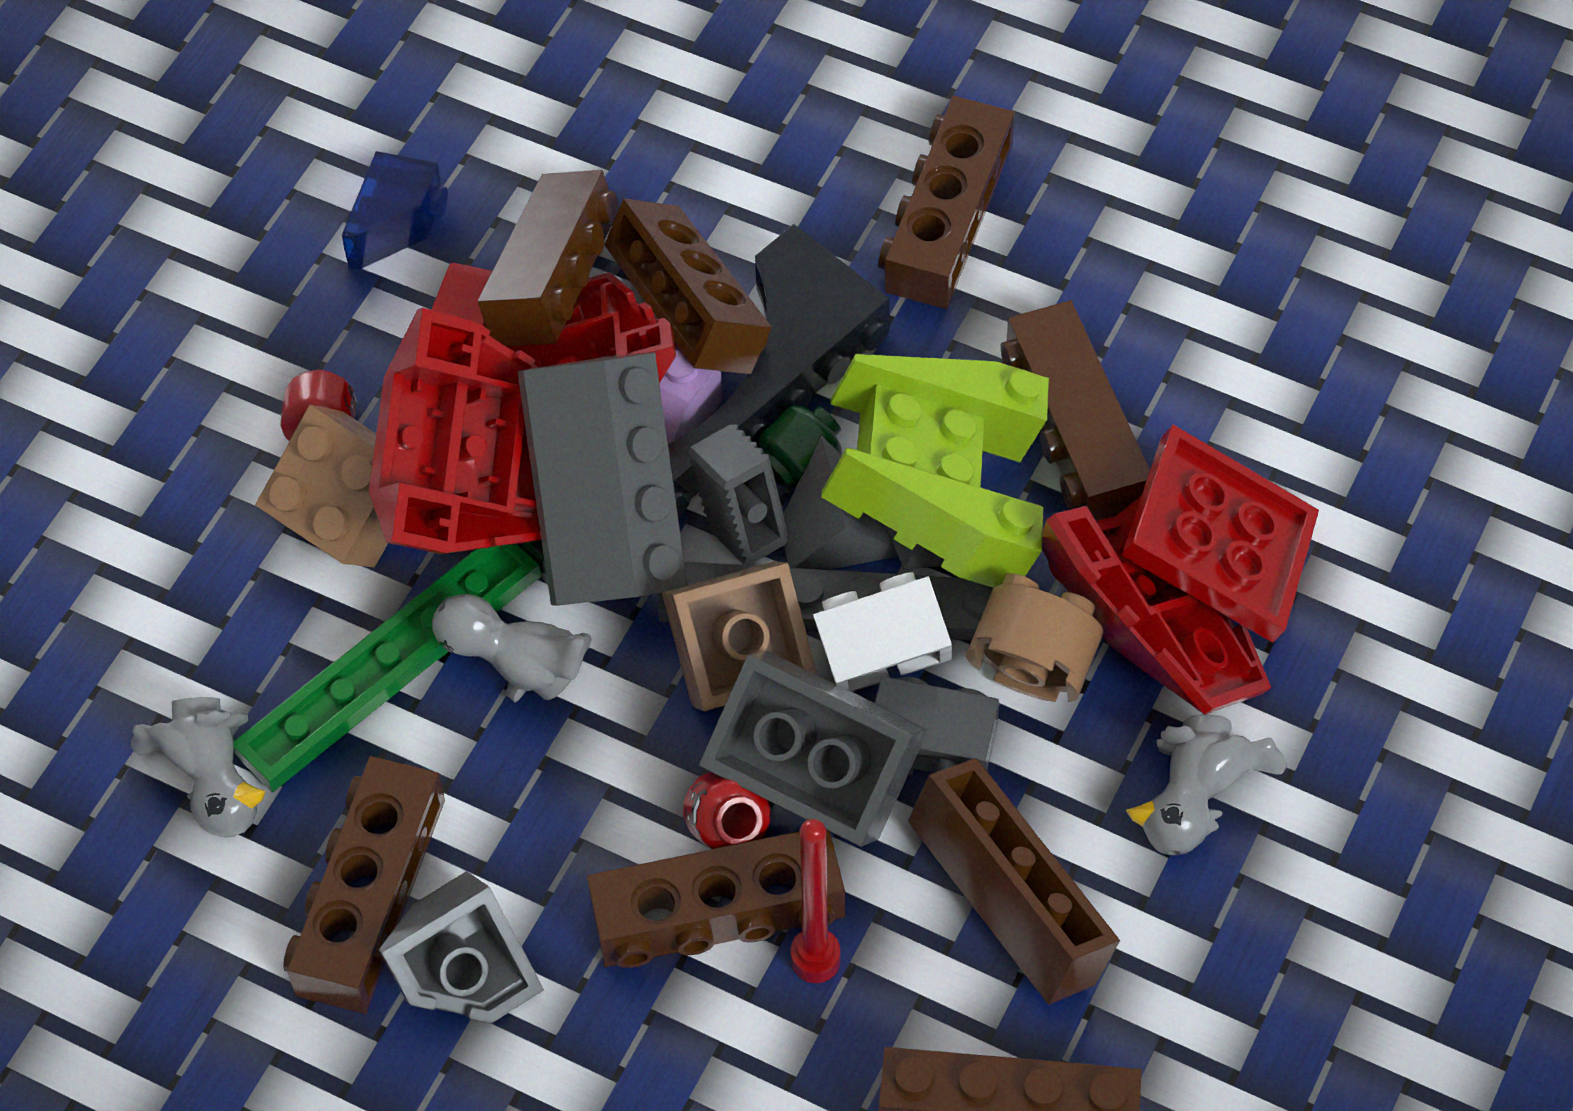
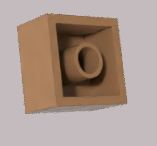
[255,405,388,568]
[662,561,817,711]

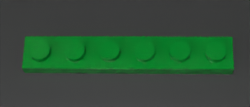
[234,544,541,793]

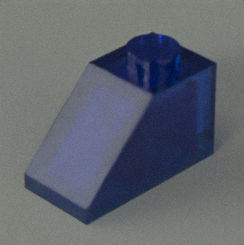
[341,151,448,270]

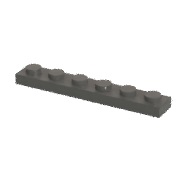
[658,562,993,641]

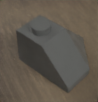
[379,871,544,1023]

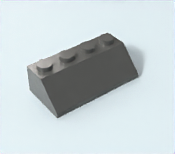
[518,352,687,606]

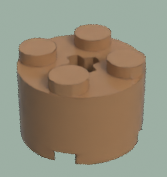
[966,573,1104,702]

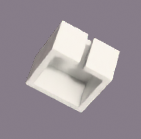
[813,572,952,692]

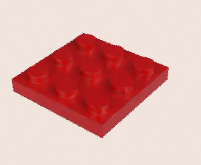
[1122,424,1319,643]

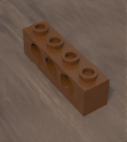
[878,95,1015,309]
[604,198,772,374]
[283,756,445,1014]
[587,829,845,968]

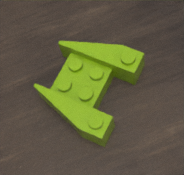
[821,354,1049,588]

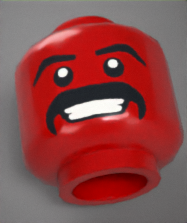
[280,370,357,441]
[683,771,770,849]

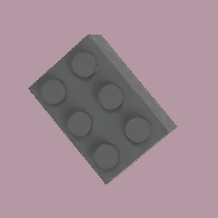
[699,651,928,847]

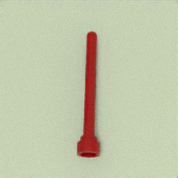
[791,819,840,983]

